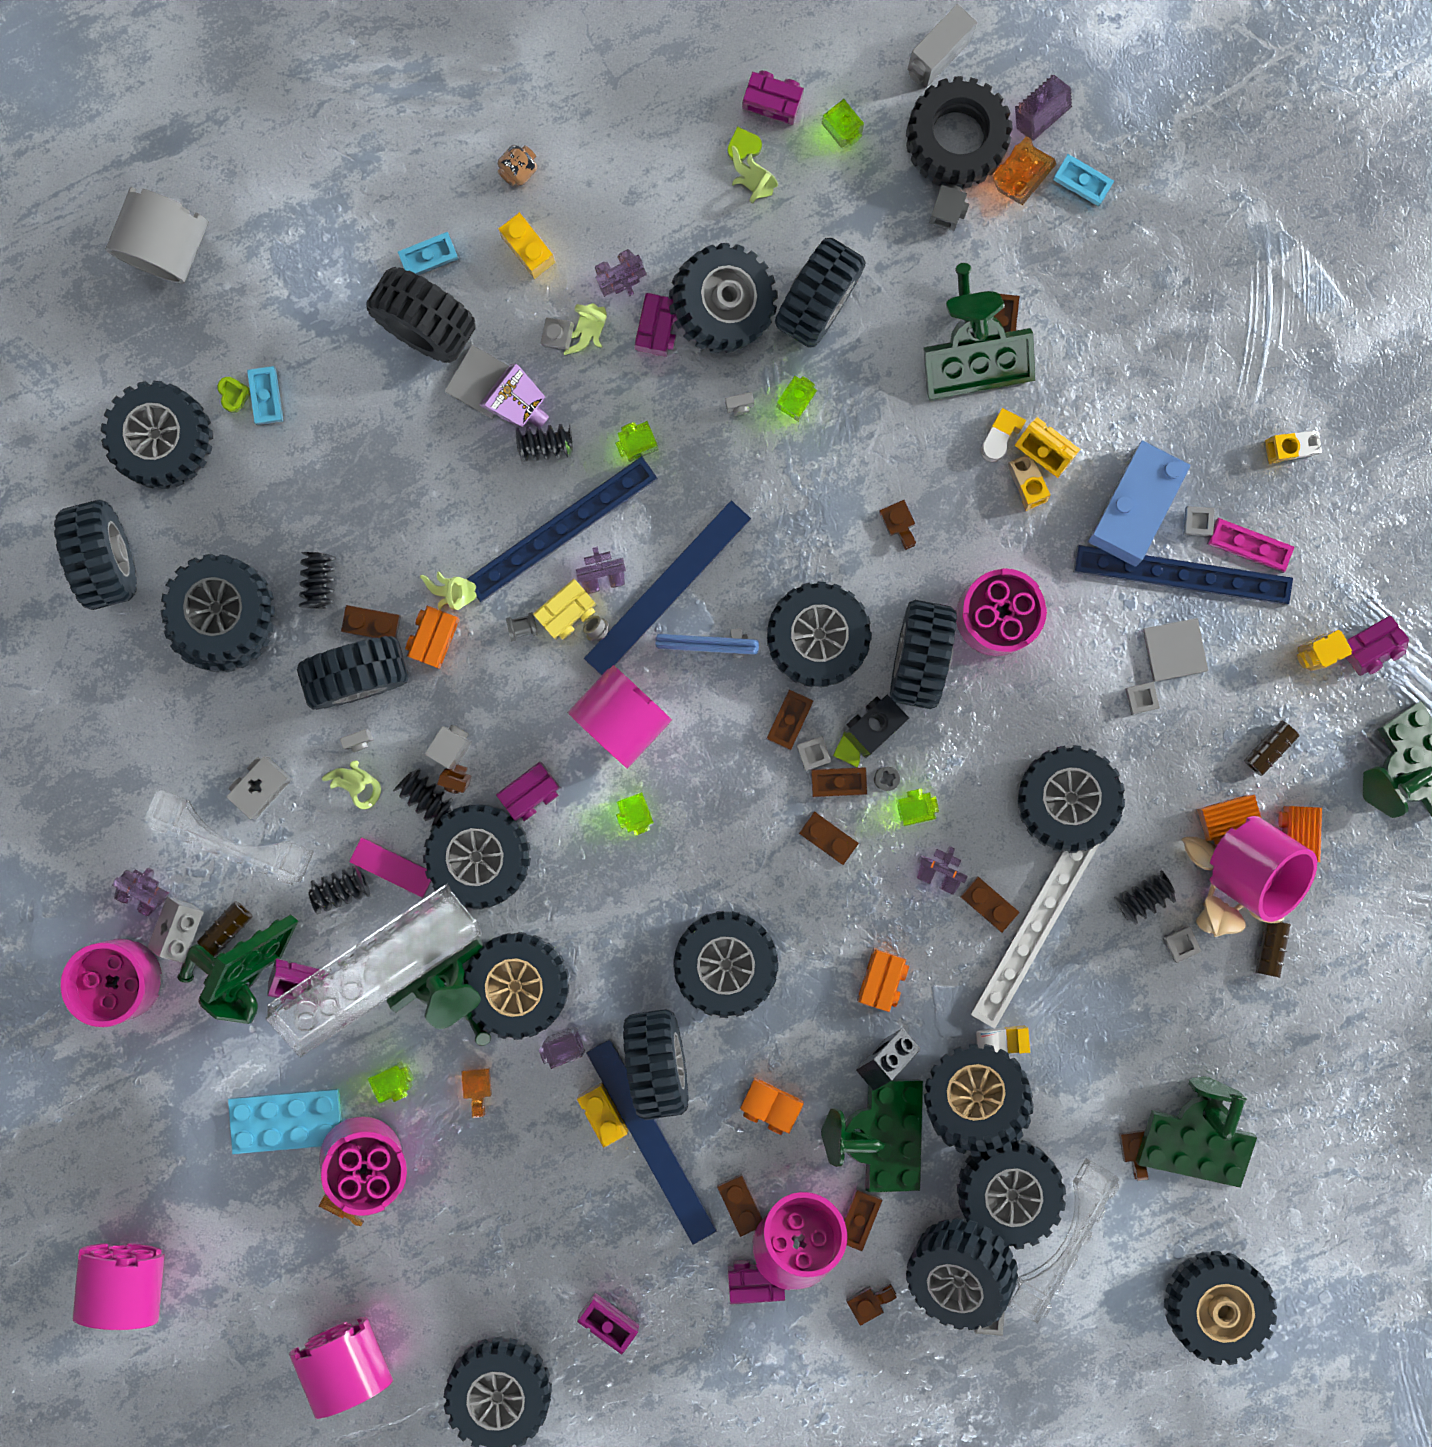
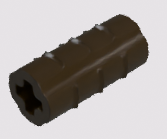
[1244,720,1300,776]
[197,901,253,957]
[1255,922,1291,978]

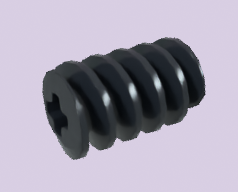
[516,424,573,462]
[299,552,336,609]
[393,768,453,827]
[308,865,370,915]
[1114,870,1176,925]

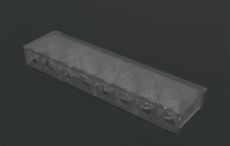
[266,884,482,1058]

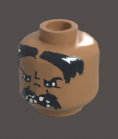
[497,145,537,186]

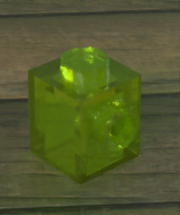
[822,99,864,148]
[776,376,817,422]
[615,421,659,462]
[896,788,939,826]
[616,792,654,835]
[368,1061,414,1104]

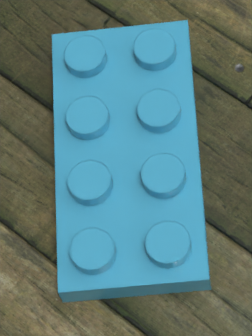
[228,1088,342,1154]

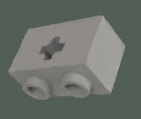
[425,725,472,769]
[226,757,292,819]
[147,897,203,963]

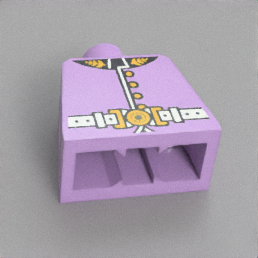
[479,364,549,427]

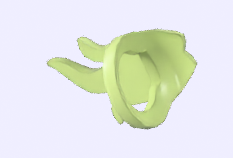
[732,146,778,203]
[564,303,607,355]
[420,572,477,610]
[322,760,381,809]

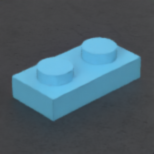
[1053,154,1114,207]
[398,232,459,275]
[247,366,284,425]

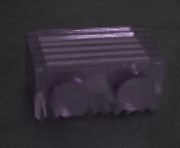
[1015,75,1072,141]
[539,1026,585,1069]

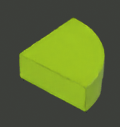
[833,731,860,768]

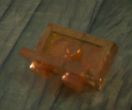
[993,136,1057,206]

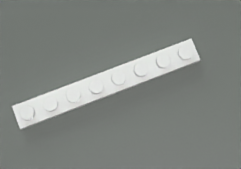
[971,844,1099,1029]

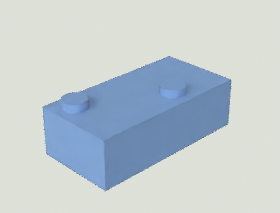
[1088,440,1191,567]

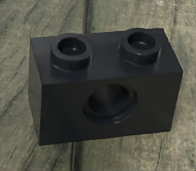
[843,694,909,758]
[856,1028,921,1091]

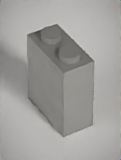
[907,4,977,88]

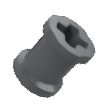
[506,612,538,642]
[874,767,900,791]

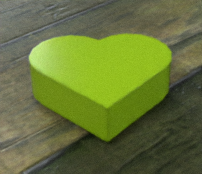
[728,126,762,161]
[217,377,250,413]

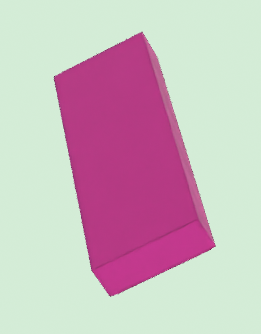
[1207,518,1294,573]
[349,837,431,898]

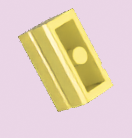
[533,579,596,640]

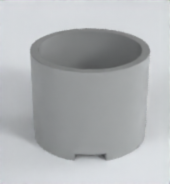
[105,187,209,284]

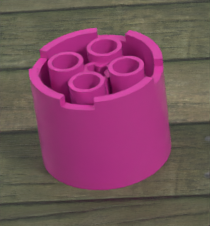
[956,568,1047,656]
[567,665,672,769]
[1209,816,1317,922]
[61,939,162,1027]
[319,1117,407,1216]
[752,1192,847,1290]
[72,1243,165,1330]
[289,1317,393,1419]

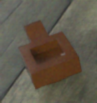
[879,500,916,550]
[437,764,472,794]
[1119,1130,1149,1181]
[846,1284,897,1326]

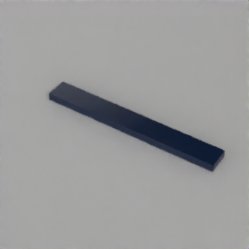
[467,456,658,603]
[584,500,751,675]
[1073,545,1293,605]
[586,1039,717,1245]

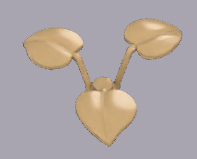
[1181,837,1285,937]

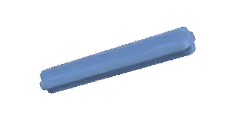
[655,634,759,655]

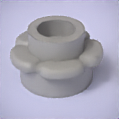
[583,616,609,641]

